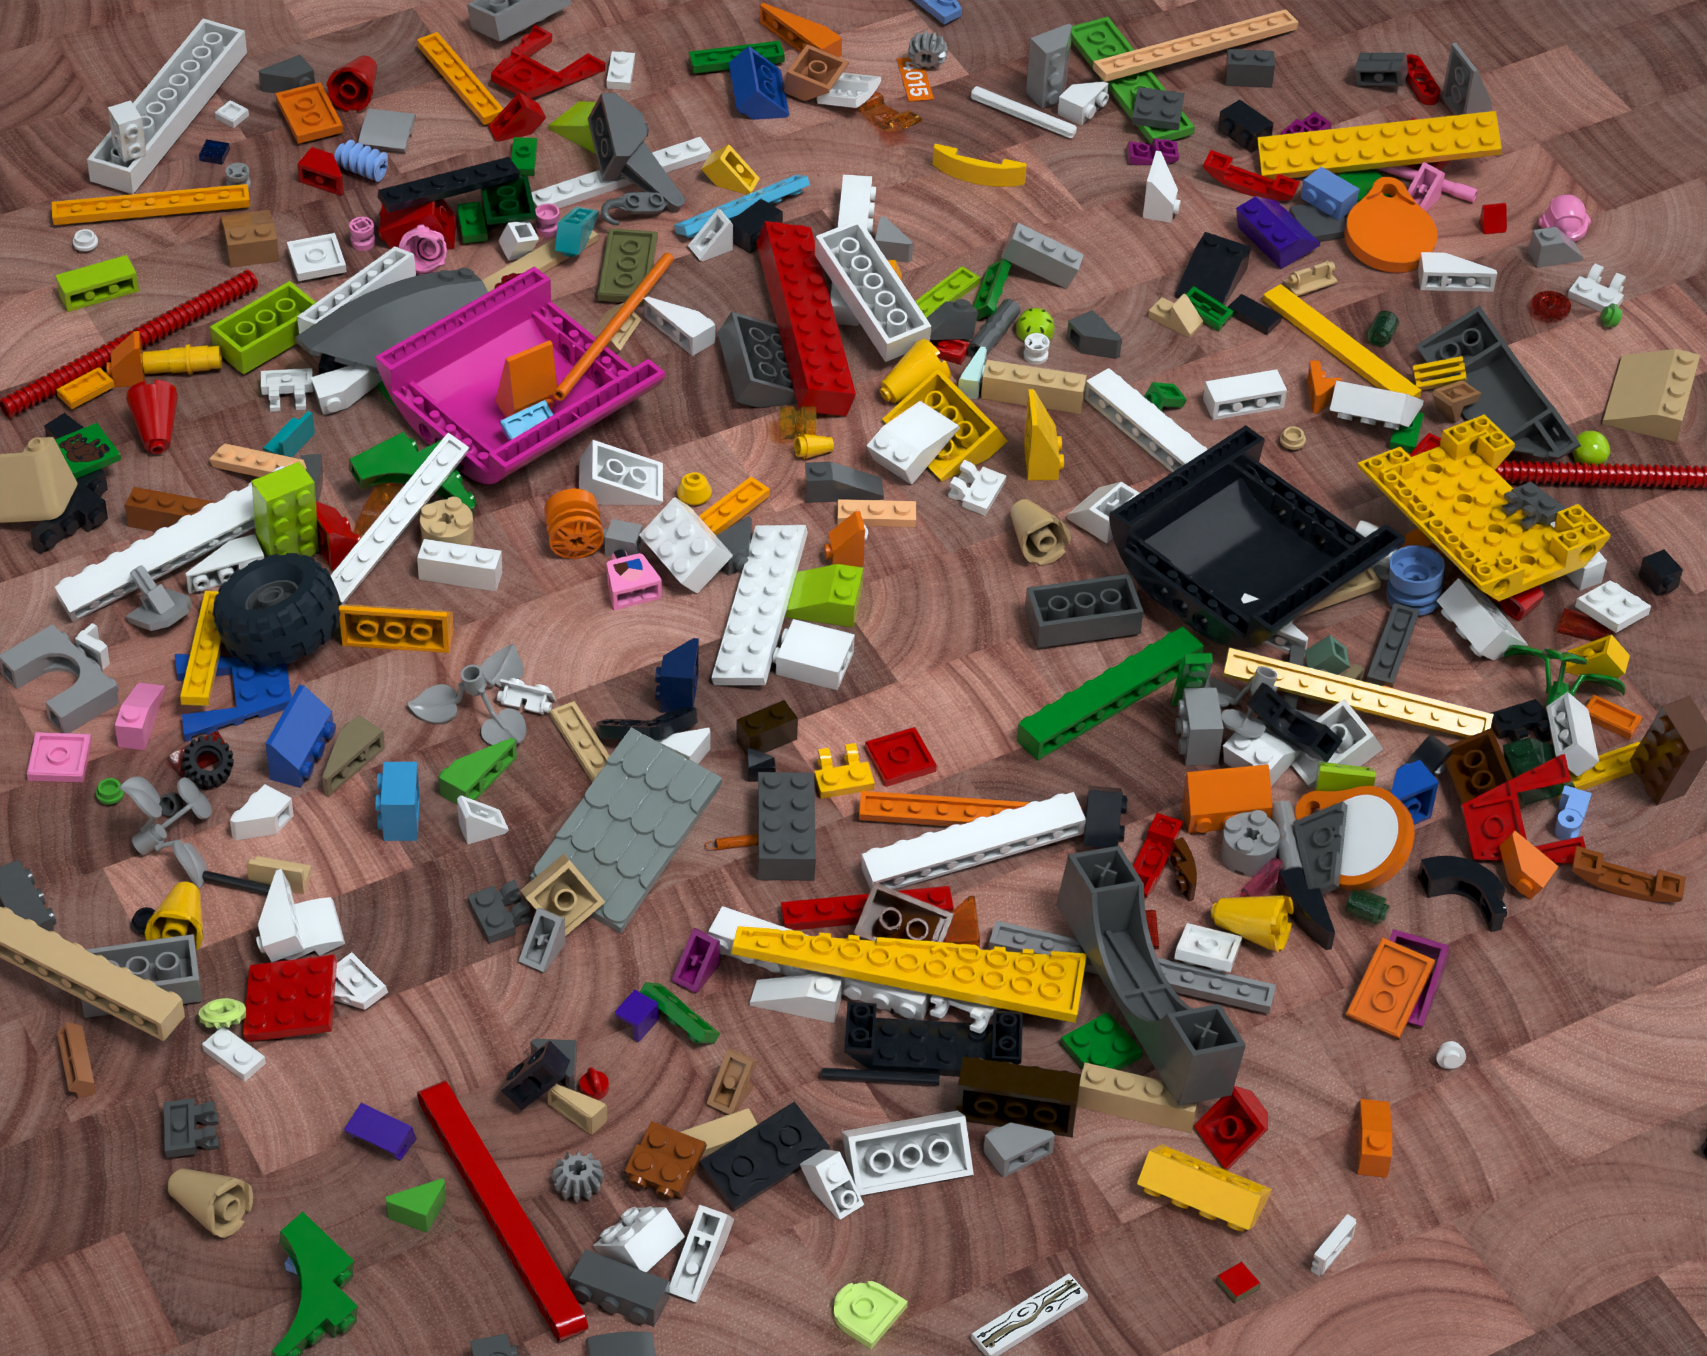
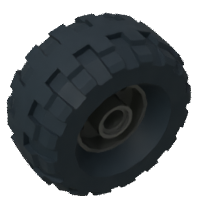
[213,553,341,667]

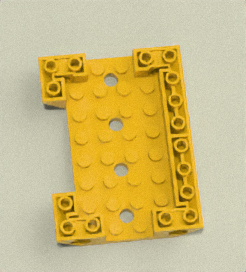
[1357,414,1611,601]

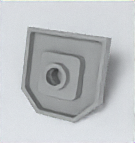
[126,565,192,631]

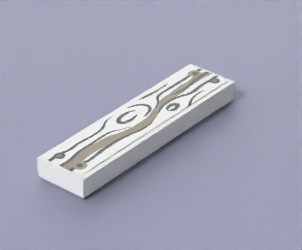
[971,1274,1088,1356]

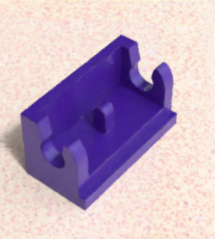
[344,1103,417,1161]

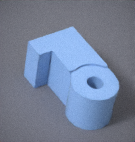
[1554,785,1592,840]

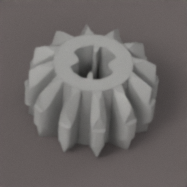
[908,30,948,70]
[552,1150,604,1203]

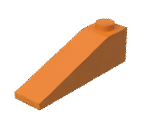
[759,3,842,57]

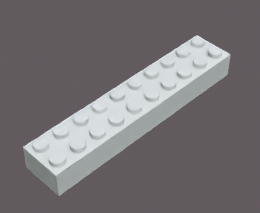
[87,19,247,194]

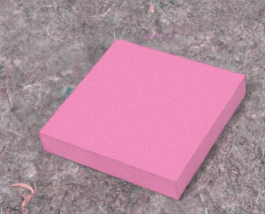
[27,732,92,783]

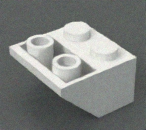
[1066,482,1140,543]
[593,1206,685,1272]

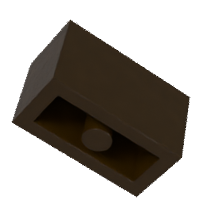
[736,700,798,755]

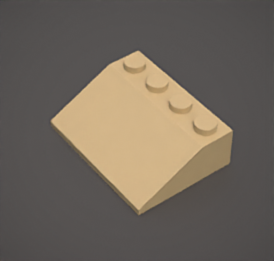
[1602,349,1700,442]

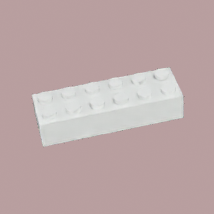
[814,219,931,362]

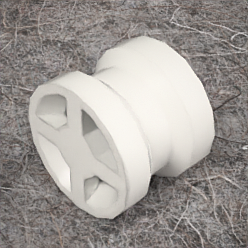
[1024,333,1050,365]

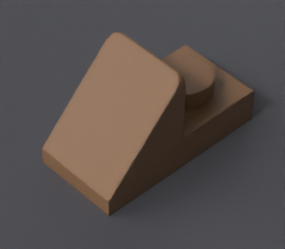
[1432,380,1482,422]
[706,1049,757,1115]

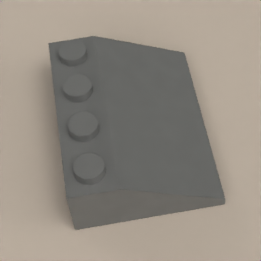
[717,312,797,407]

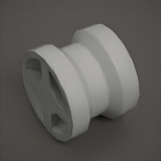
[225,163,251,190]

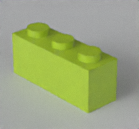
[55,255,139,312]

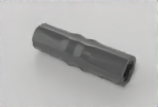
[967,299,1021,357]

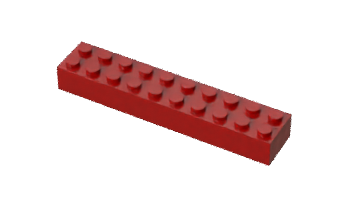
[756,221,856,416]

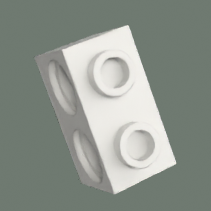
[108,100,147,162]

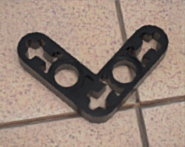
[596,707,698,740]

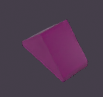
[671,928,720,993]

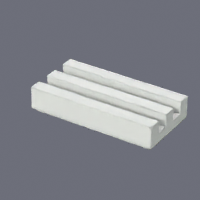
[1311,1214,1357,1277]

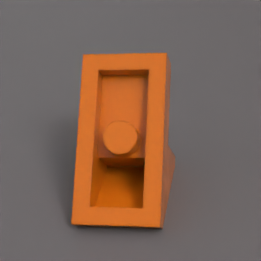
[1307,360,1342,414]

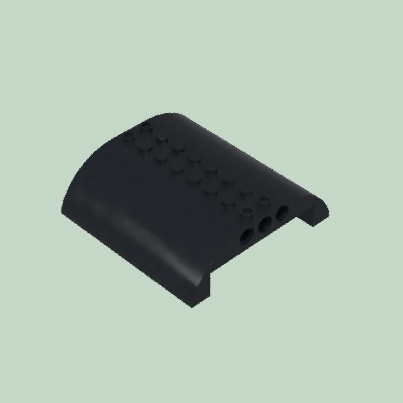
[1109,425,1406,648]

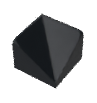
[747,748,776,781]

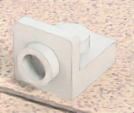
[75,623,110,671]

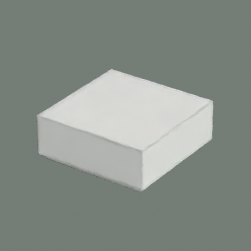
[215,100,249,128]

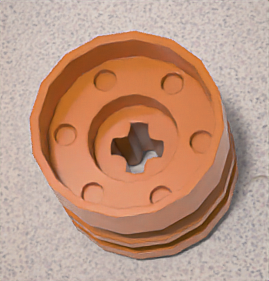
[544,488,604,559]

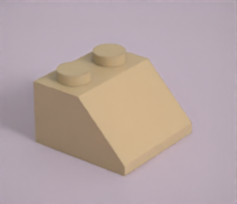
[521,853,605,936]

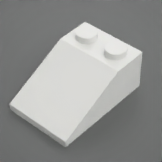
[867,401,960,485]
[579,440,663,505]
[1291,699,1383,788]

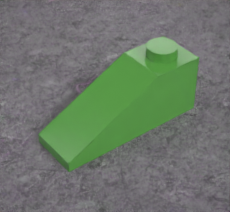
[438,738,517,804]

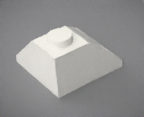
[1143,151,1181,223]

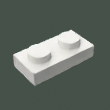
[607,51,635,90]
[202,1027,266,1082]

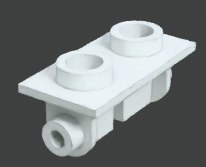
[497,678,556,715]

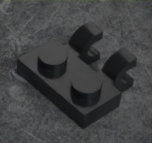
[1490,699,1551,751]

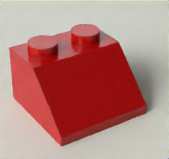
[316,501,360,571]

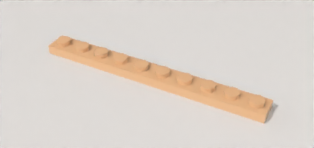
[1093,9,1298,82]

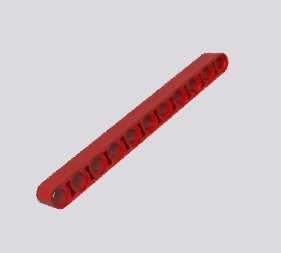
[417,1080,588,1342]

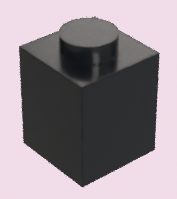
[1638,549,1683,596]

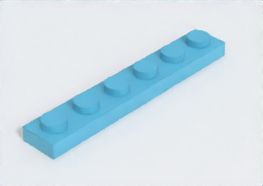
[674,174,810,238]

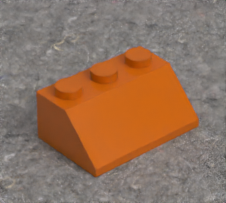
[1181,764,1273,834]

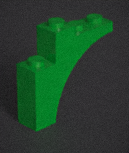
[349,431,477,516]
[272,1211,358,1356]

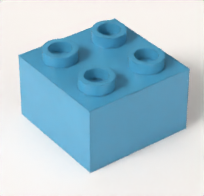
[376,762,420,841]

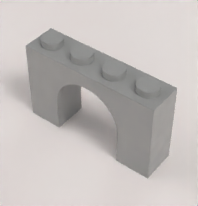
[0,624,119,733]

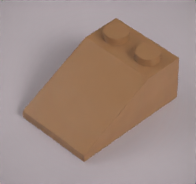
[221,209,279,268]

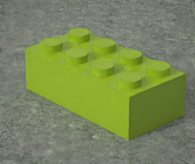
[210,281,316,375]
[251,461,319,558]

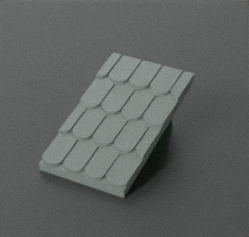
[530,727,722,934]

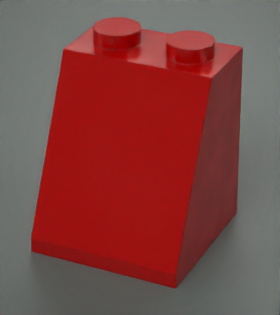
[378,198,456,250]

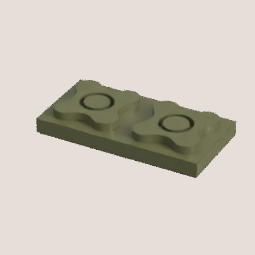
[598,228,658,304]

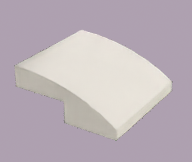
[817,73,881,108]
[285,897,345,960]

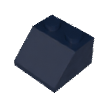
[655,638,699,713]

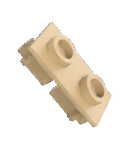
[1283,261,1338,296]

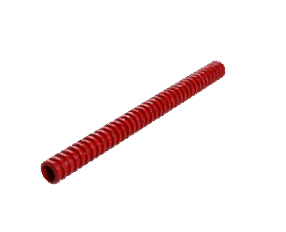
[0,269,258,418]
[1495,460,1707,489]

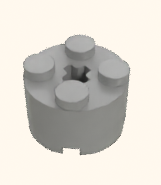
[1220,810,1280,877]

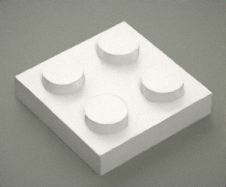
[287,233,347,281]
[1575,580,1651,633]
[1174,923,1242,973]

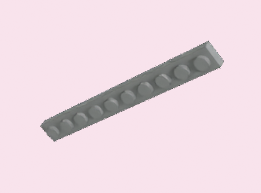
[989,921,1276,1014]

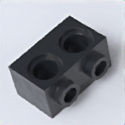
[501,1040,570,1111]

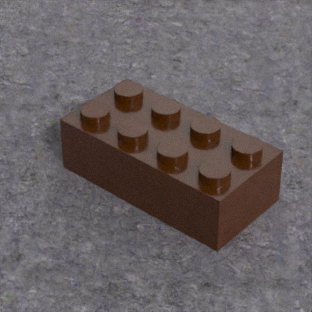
[1630,696,1707,806]

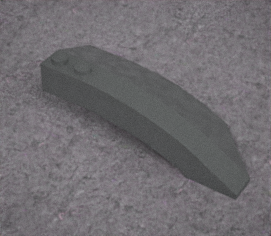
[295,268,488,374]
[1416,305,1581,460]

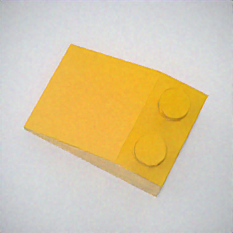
[1024,389,1064,481]

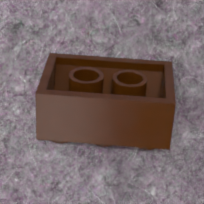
[1445,728,1525,809]

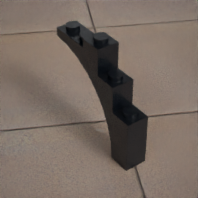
[30,413,108,554]

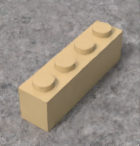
[981,360,1087,414]
[1077,1063,1199,1133]

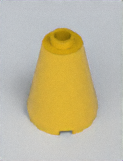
[879,338,951,403]
[145,882,203,951]
[1211,895,1293,952]

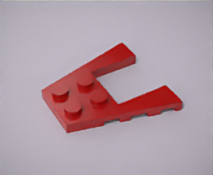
[491,25,606,99]
[1460,754,1586,864]

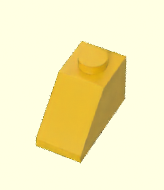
[701,144,760,195]
[1565,634,1630,678]

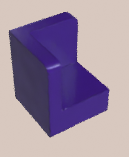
[615,989,659,1042]

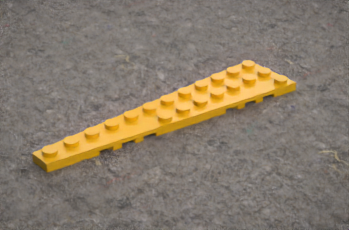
[731,926,1087,1023]

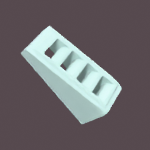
[958,347,987,400]

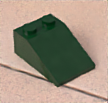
[480,176,537,225]

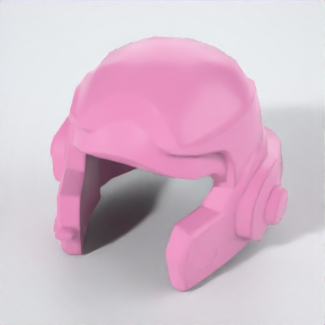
[1538,195,1591,242]
[399,224,447,276]

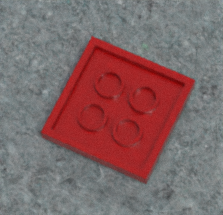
[243,955,337,1042]

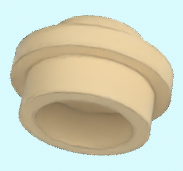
[1280,426,1306,450]

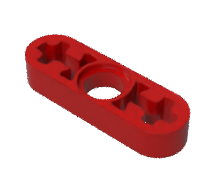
[1405,54,1441,105]

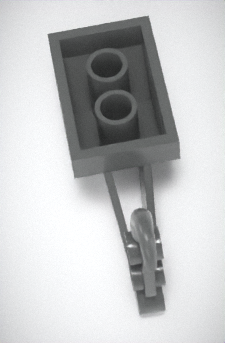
[588,93,685,225]

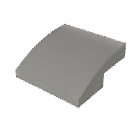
[358,108,416,154]

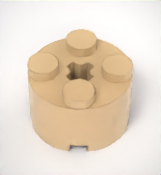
[420,497,474,546]

